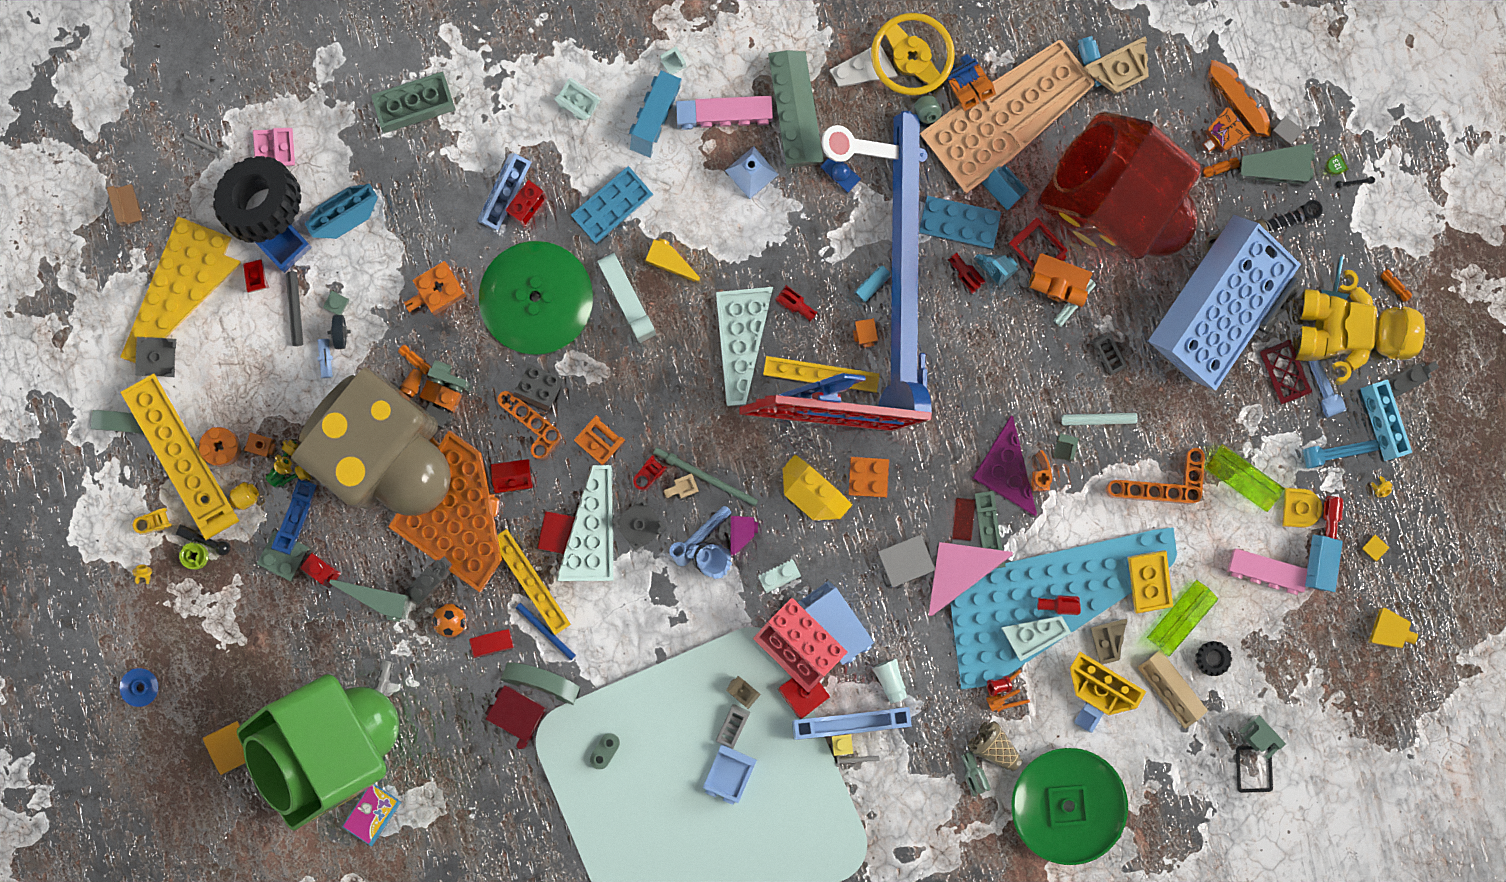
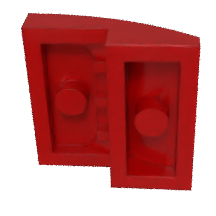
[537,511,575,554]

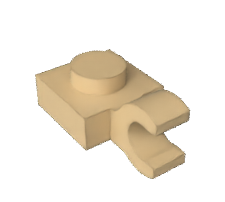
[663,474,699,499]

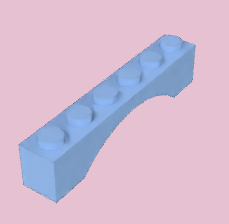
[792,707,912,740]

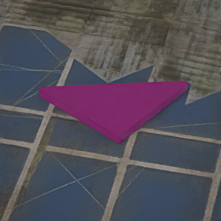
[972,416,1037,517]

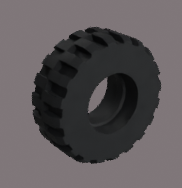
[213,156,302,243]

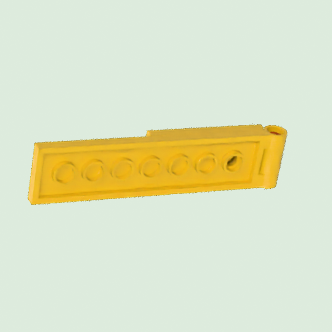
[120,374,240,540]

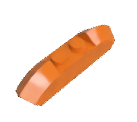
[1208,60,1271,137]

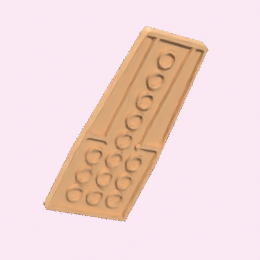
[919,40,1094,194]

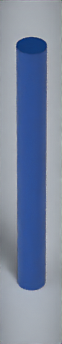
[515,602,576,660]

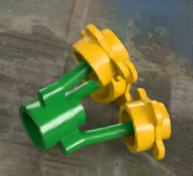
[266,439,312,487]

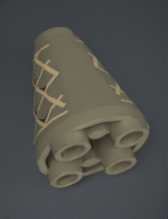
[967,721,1022,772]

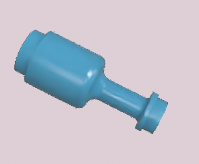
[1078,36,1102,87]

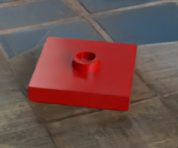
[777,678,830,720]

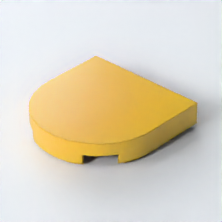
[1282,488,1323,528]

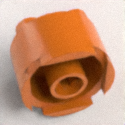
[199,427,241,467]

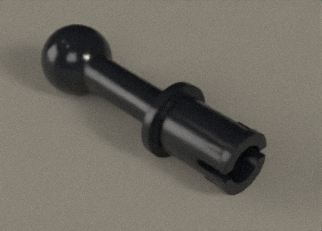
[176,524,230,556]

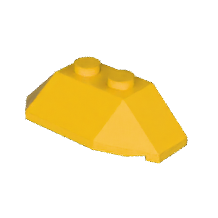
[782,454,853,520]
[1070,651,1146,716]

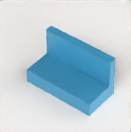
[982,165,1029,211]

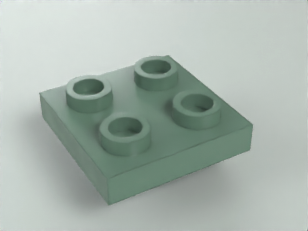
[428,360,470,393]

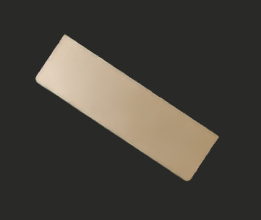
[1137,650,1208,729]

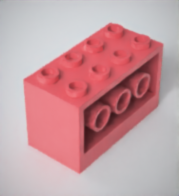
[753,598,848,692]

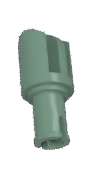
[961,751,991,797]

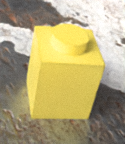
[831,734,853,756]

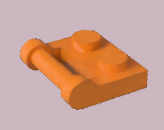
[574,415,625,465]

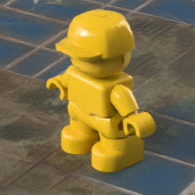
[1296,270,1425,385]

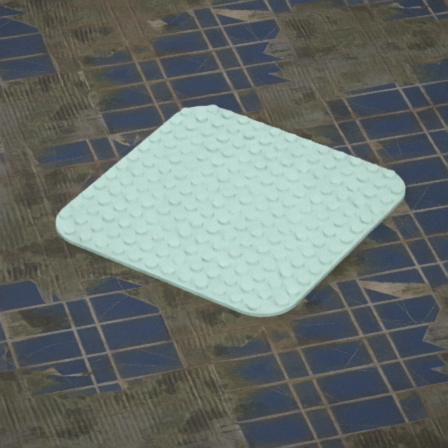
[536,627,867,882]

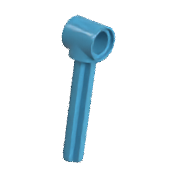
[1303,440,1379,469]

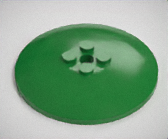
[479,241,593,355]
[1011,748,1128,865]

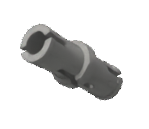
[374,659,394,694]

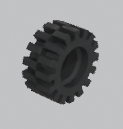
[1195,641,1232,676]

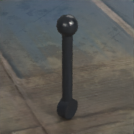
[1336,176,1375,188]

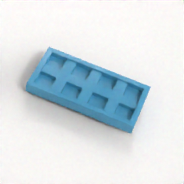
[571,166,653,244]
[919,196,1001,250]

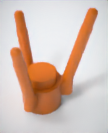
[986,670,1030,712]

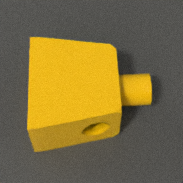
[1368,607,1418,648]

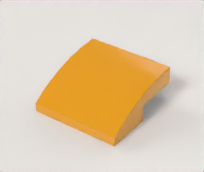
[203,721,246,775]

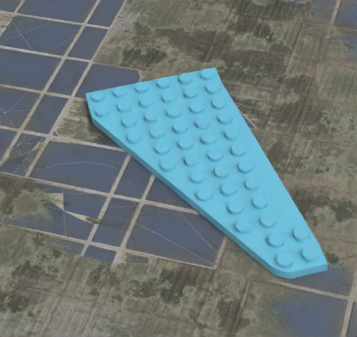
[950,527,1177,689]

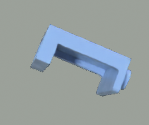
[703,744,757,805]

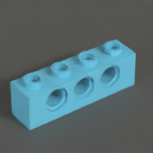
[1360,379,1412,461]

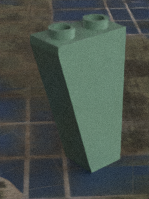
[1238,144,1315,185]

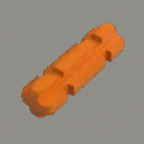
[1202,157,1240,178]
[1380,269,1412,302]
[398,344,431,375]

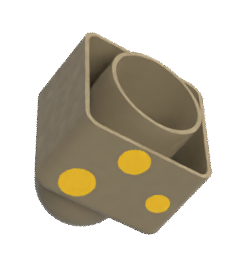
[291,367,451,516]

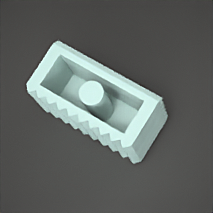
[759,559,801,593]

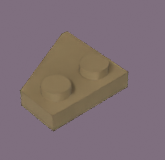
[1090,619,1127,665]

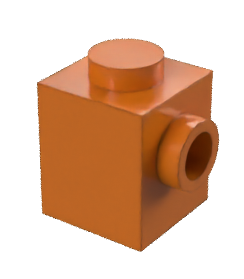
[853,318,878,349]
[244,432,276,458]

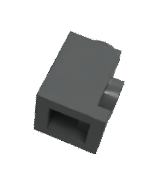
[426,402,454,429]

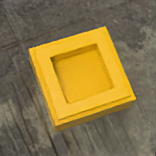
[1361,535,1390,562]

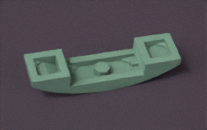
[91,410,144,434]
[975,491,1006,568]
[501,662,580,705]

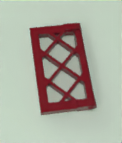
[1259,339,1312,405]

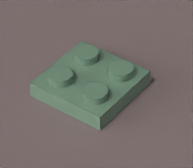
[257,530,309,582]

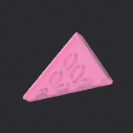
[929,542,1013,616]

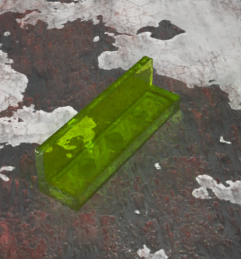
[1205,444,1285,512]
[1147,579,1218,657]

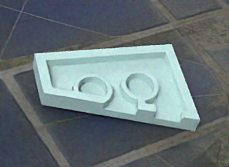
[1001,616,1071,661]

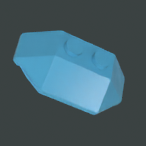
[304,183,378,239]

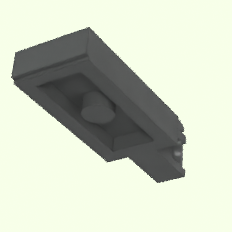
[1388,361,1439,398]

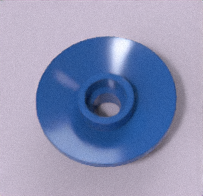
[120,668,159,707]

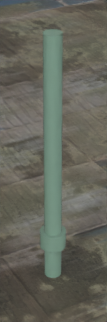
[653,447,758,507]

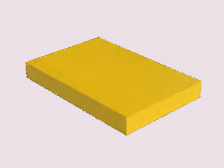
[1128,550,1173,614]

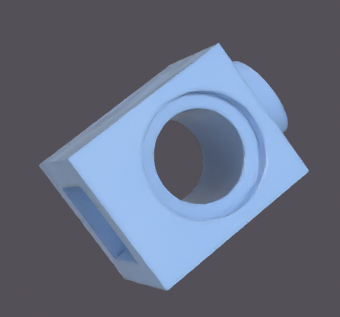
[676,100,697,130]

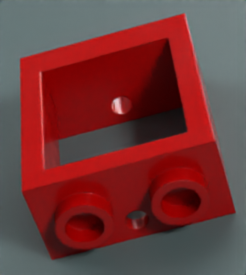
[505,180,547,228]
[1007,217,1068,271]

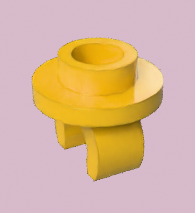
[1371,476,1392,497]
[132,564,152,584]

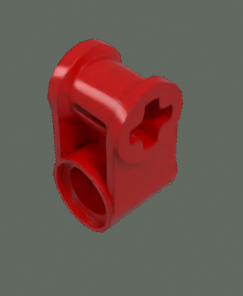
[633,455,667,492]

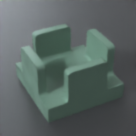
[1239,715,1286,760]

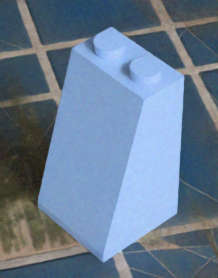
[798,580,874,665]

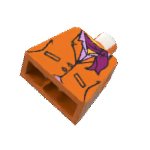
[1202,107,1251,153]

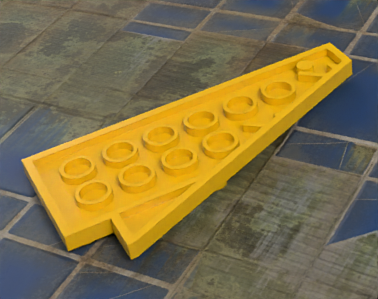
[120,217,241,363]

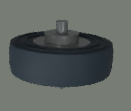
[327,315,351,349]

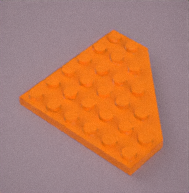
[388,431,502,592]

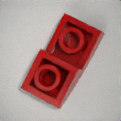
[469,629,513,658]

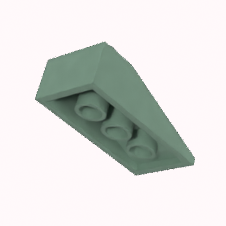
[329,579,410,622]

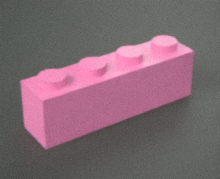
[695,96,773,128]
[1227,548,1307,595]

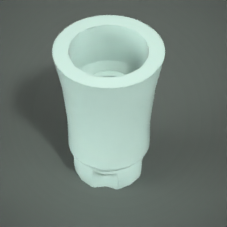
[872,658,907,704]

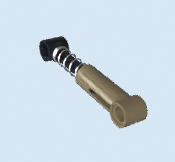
[1202,200,1323,254]

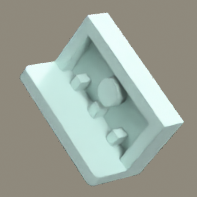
[554,78,601,121]

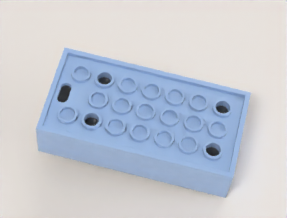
[1148,215,1301,391]

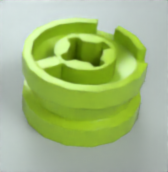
[179,542,209,570]

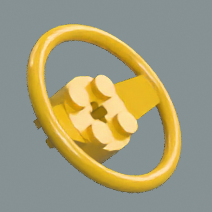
[871,13,955,95]

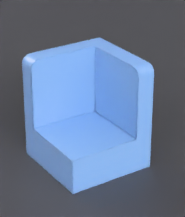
[1074,703,1104,733]

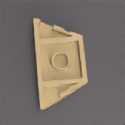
[1083,36,1149,94]

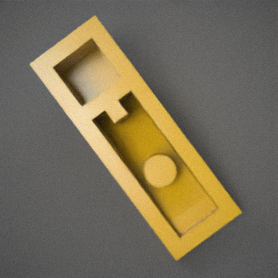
[645,238,700,284]

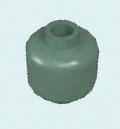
[914,95,942,124]

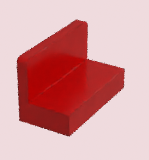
[491,459,533,493]

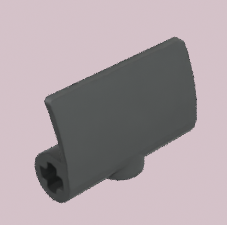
[1258,277,1300,334]

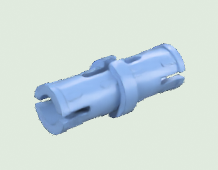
[317,339,333,378]

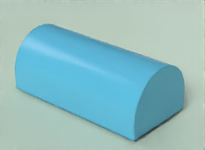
[854,265,892,303]

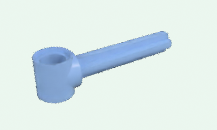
[1308,360,1346,418]
[669,506,731,566]

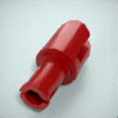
[948,252,986,294]
[775,285,817,322]
[1323,496,1343,539]
[1037,595,1081,615]

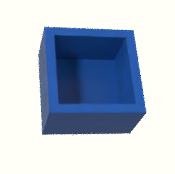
[255,225,312,273]

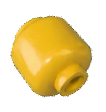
[229,482,259,510]

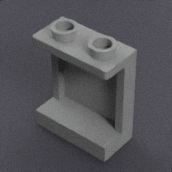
[876,535,935,588]

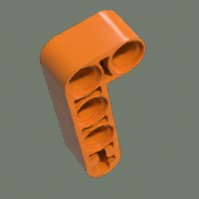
[498,391,561,460]

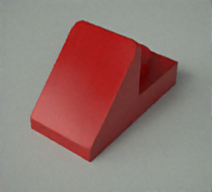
[243,259,269,293]

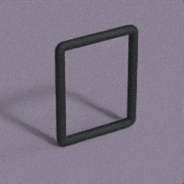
[1236,746,1273,793]

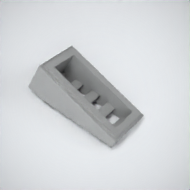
[716,704,750,749]

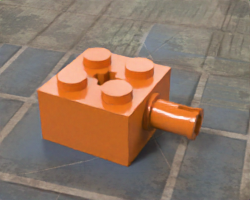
[403,261,466,315]

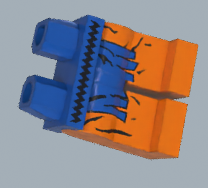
[944,54,996,112]

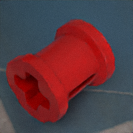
[987,676,1012,697]

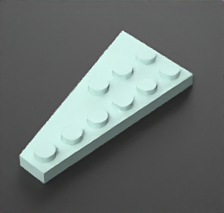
[716,287,773,406]
[556,465,614,581]

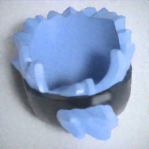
[686,542,732,579]

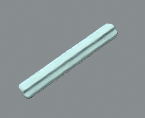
[1061,413,1138,425]

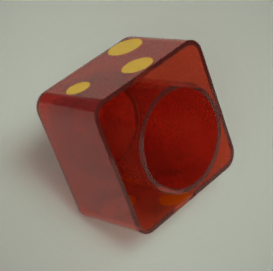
[1038,111,1202,259]

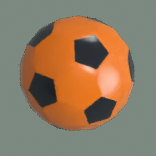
[432,603,466,638]

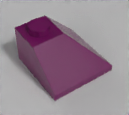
[731,516,758,557]

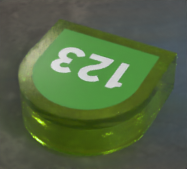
[1325,153,1349,176]

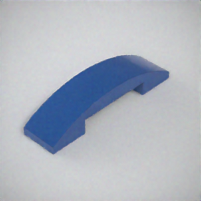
[271,479,317,555]

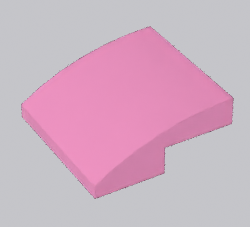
[252,128,295,167]

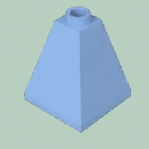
[725,146,779,199]

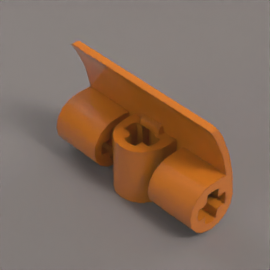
[1028,253,1092,307]
[1030,450,1053,492]

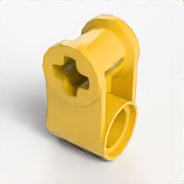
[132,508,172,535]

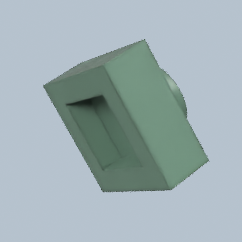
[323,291,349,315]

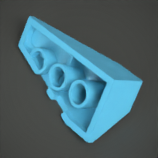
[974,254,1018,287]

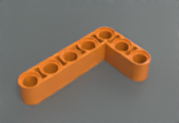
[1106,448,1205,505]

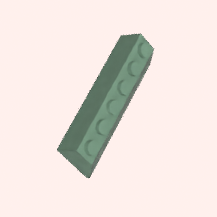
[768,50,824,169]

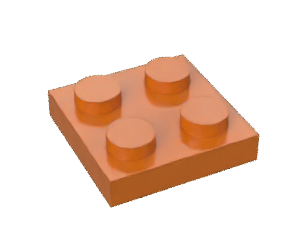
[848,457,889,498]

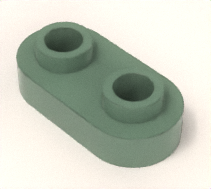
[590,733,620,769]

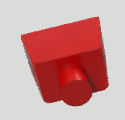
[300,551,341,588]

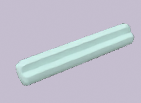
[1053,279,1096,327]

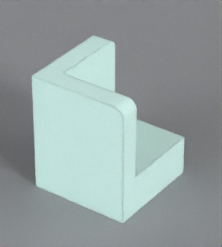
[660,46,686,75]

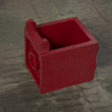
[485,685,548,749]

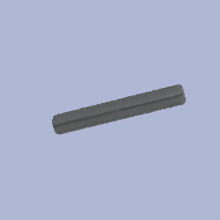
[286,271,303,347]

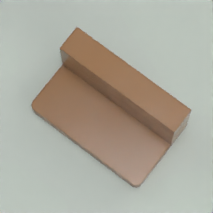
[107,184,142,227]

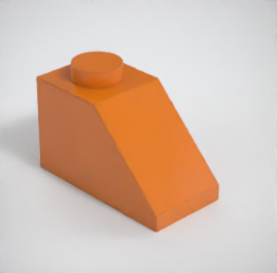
[419,380,462,413]

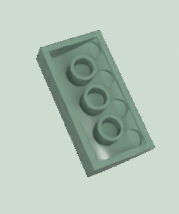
[371,71,456,134]

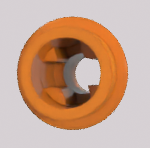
[400,368,423,398]

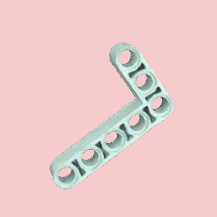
[597,253,656,343]

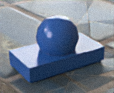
[820,158,861,193]

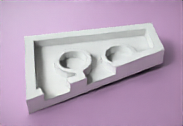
[830,45,898,88]

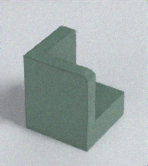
[1053,433,1079,462]

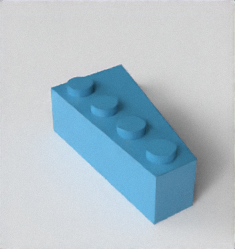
[629,71,682,158]

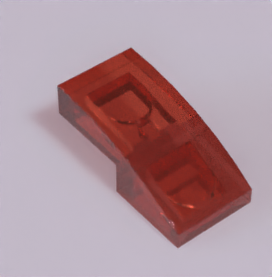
[952,498,975,540]

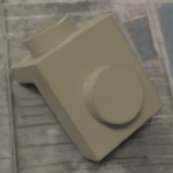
[726,676,761,709]

